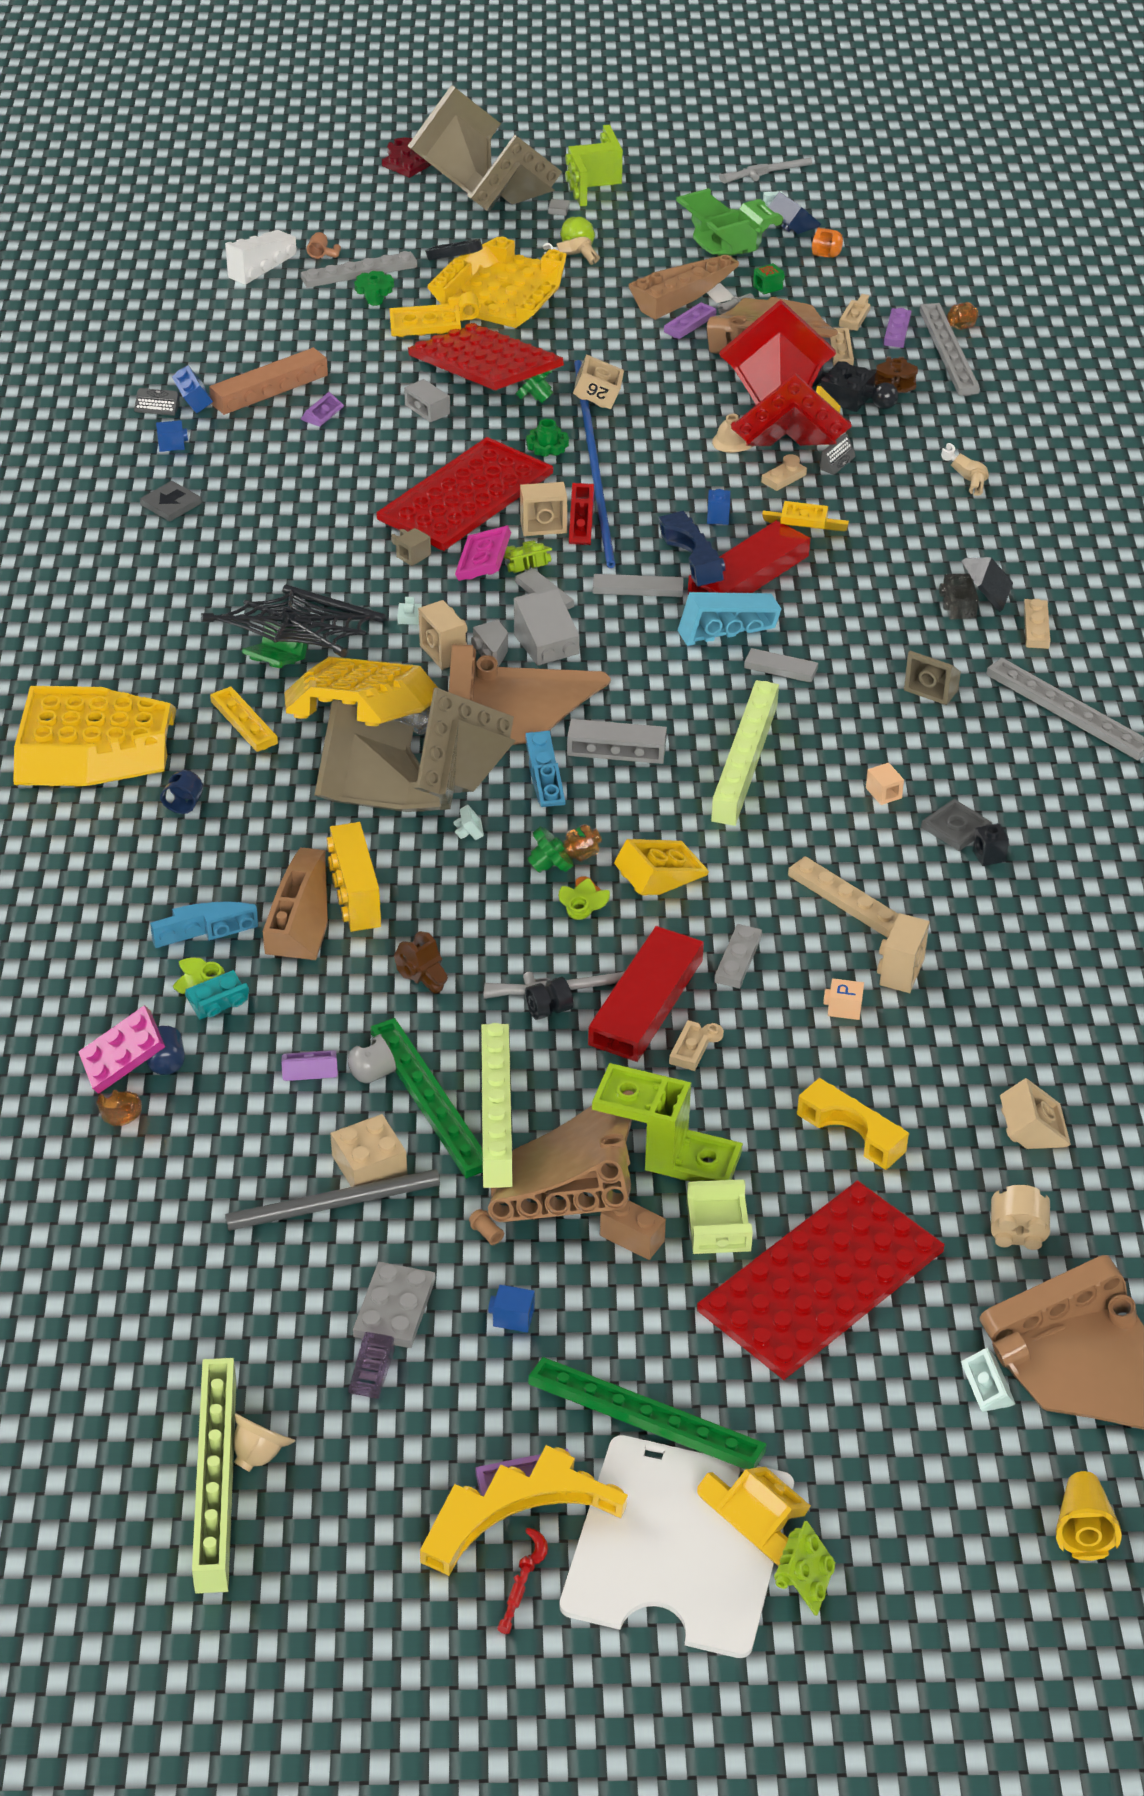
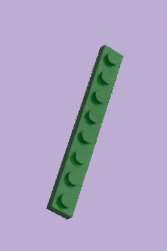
[370,1018,483,1179]
[528,1357,767,1470]

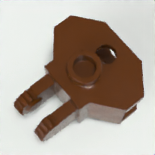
[875,357,918,393]
[394,931,448,994]

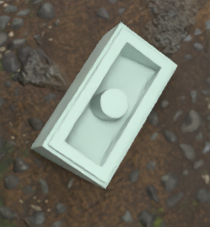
[961,1348,1015,1412]

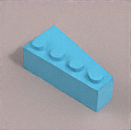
[678,592,781,646]

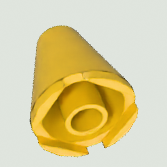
[1056,1471,1122,1561]

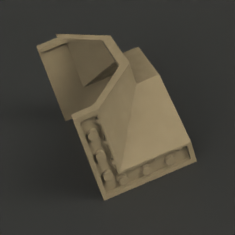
[408,85,562,211]
[314,688,516,812]

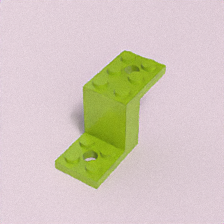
[565,125,623,206]
[592,1063,743,1182]

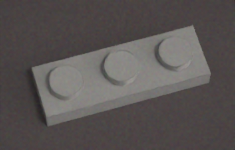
[715,924,762,989]

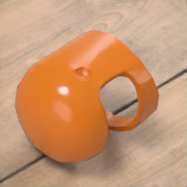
[812,228,843,258]

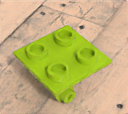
[503,540,552,573]
[774,1521,835,1616]

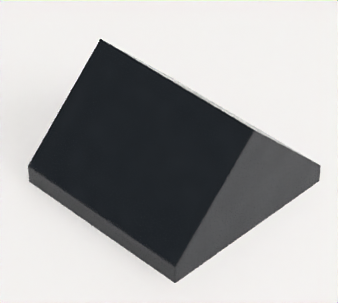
[962,557,1013,612]

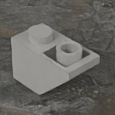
[471,620,508,667]

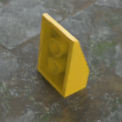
[614,839,709,896]

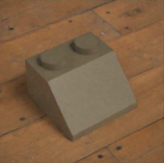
[904,651,961,705]

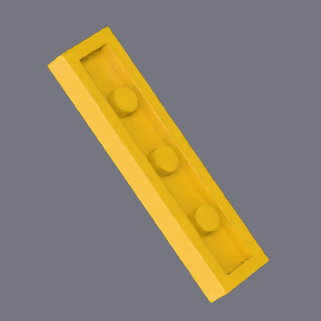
[210,686,278,752]

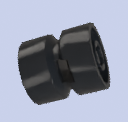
[525,976,573,1020]

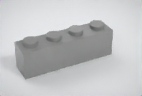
[567,719,667,764]

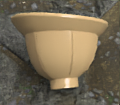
[712,414,753,453]
[233,1413,296,1472]

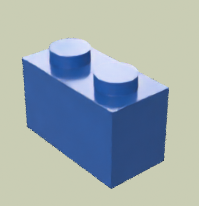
[172,365,213,414]

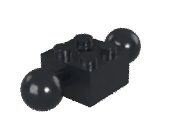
[812,361,899,412]

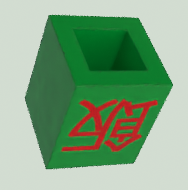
[753,263,785,295]

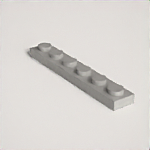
[301,251,417,288]

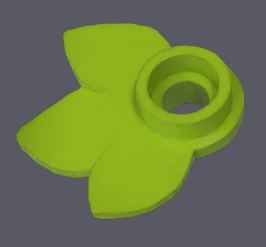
[558,878,610,920]
[173,958,225,994]

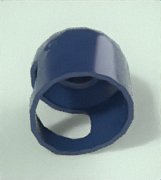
[160,770,203,814]
[146,1026,185,1075]

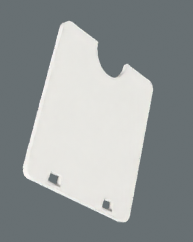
[560,1435,794,1658]

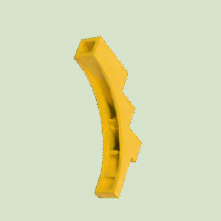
[420,1445,628,1576]

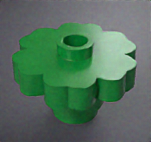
[354,271,394,306]
[516,370,554,404]
[526,419,569,457]
[527,826,574,873]

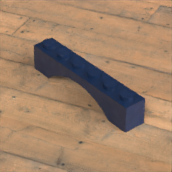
[659,510,726,587]

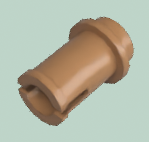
[469,1209,505,1245]

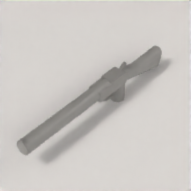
[719,158,812,184]
[484,972,624,999]

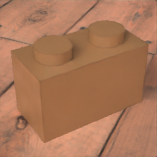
[600,1200,666,1260]

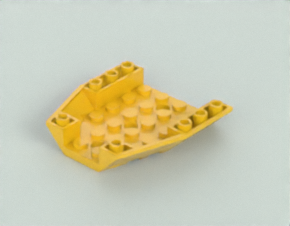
[428,237,567,328]
[284,656,438,726]
[13,686,176,786]

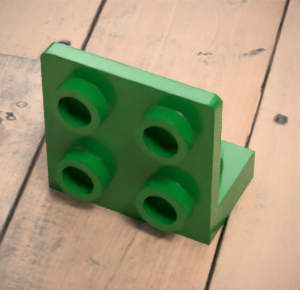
[242,622,307,668]

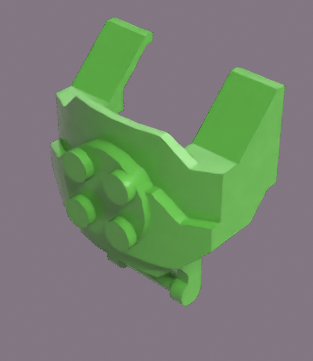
[676,188,783,256]

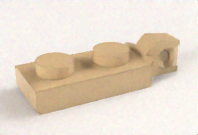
[839,294,871,331]

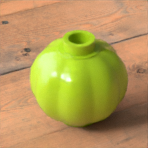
[560,216,595,245]

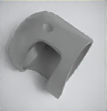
[348,1034,396,1083]

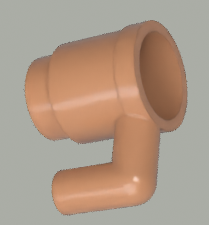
[307,232,341,259]

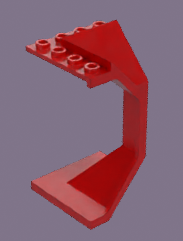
[719,299,852,446]

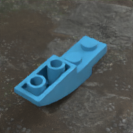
[525,730,565,807]
[150,902,258,948]

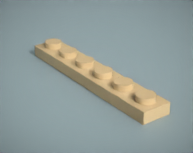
[788,856,898,938]

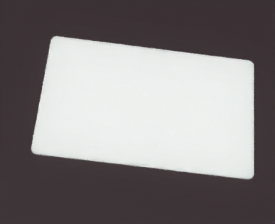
[707,283,734,303]

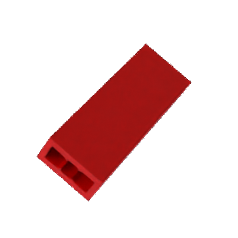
[688,520,810,595]
[588,926,704,1062]

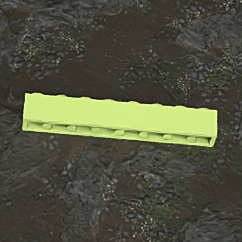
[711,680,779,826]
[481,1023,512,1188]
[192,1358,236,1593]

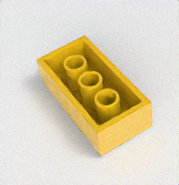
[326,822,381,932]

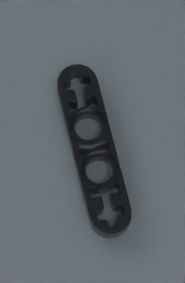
[425,239,483,260]

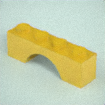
[797,1078,909,1170]

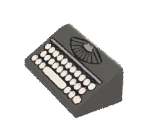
[134,388,180,416]
[820,433,855,475]

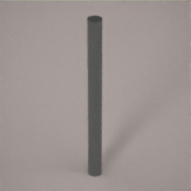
[225,1169,440,1231]

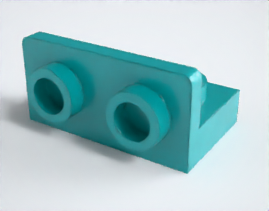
[185,970,249,1020]

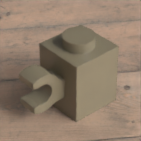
[391,528,431,566]

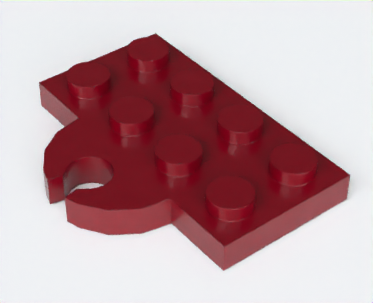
[382,137,431,178]

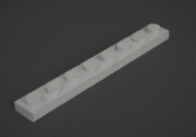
[920,303,979,396]
[986,658,1144,760]

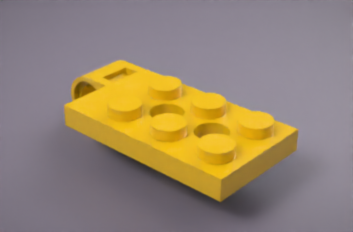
[389,292,479,337]

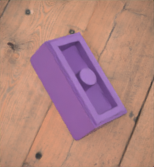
[301,392,344,427]
[281,1050,338,1081]

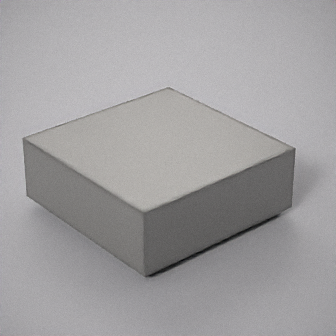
[548,199,570,216]

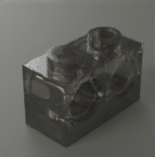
[939,573,979,619]

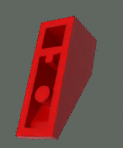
[569,483,594,545]

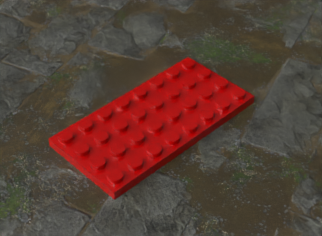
[408,323,564,390]
[376,437,553,551]
[697,1180,945,1380]

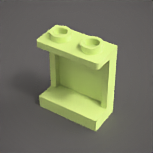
[686,1180,753,1254]

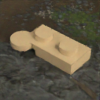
[761,454,807,491]
[669,1020,724,1071]

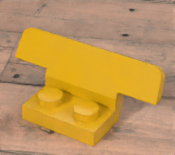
[762,501,849,531]
[697,1466,811,1566]

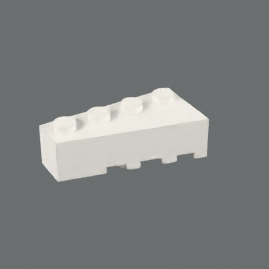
[225,230,297,285]

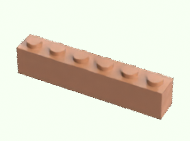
[209,347,328,415]

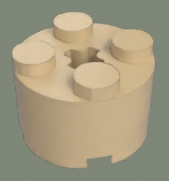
[991,1185,1050,1250]

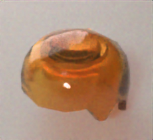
[96,1090,142,1127]

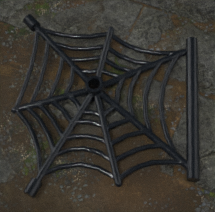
[201,584,386,657]

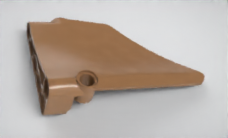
[707,297,838,354]
[449,644,611,745]
[488,1091,634,1222]
[979,1255,1144,1430]

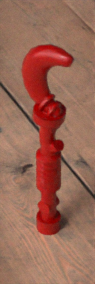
[497,1528,548,1634]

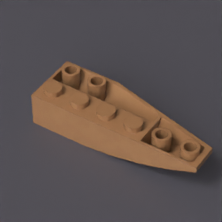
[629,255,739,320]
[263,847,328,960]

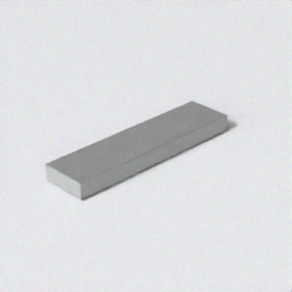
[593,574,684,597]

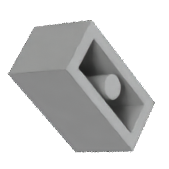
[404,379,450,422]

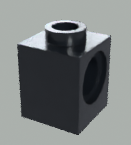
[973,823,1009,866]

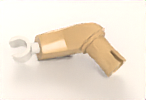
[543,237,600,265]
[941,443,989,496]

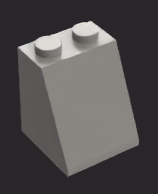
[514,587,579,666]

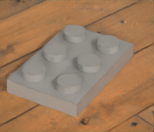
[353,1262,435,1348]

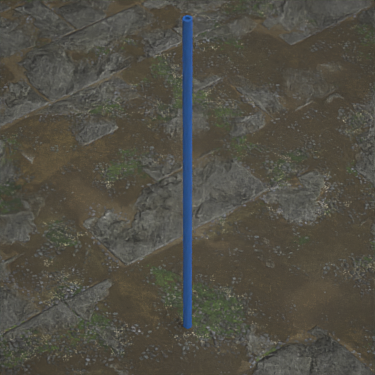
[574,360,615,568]

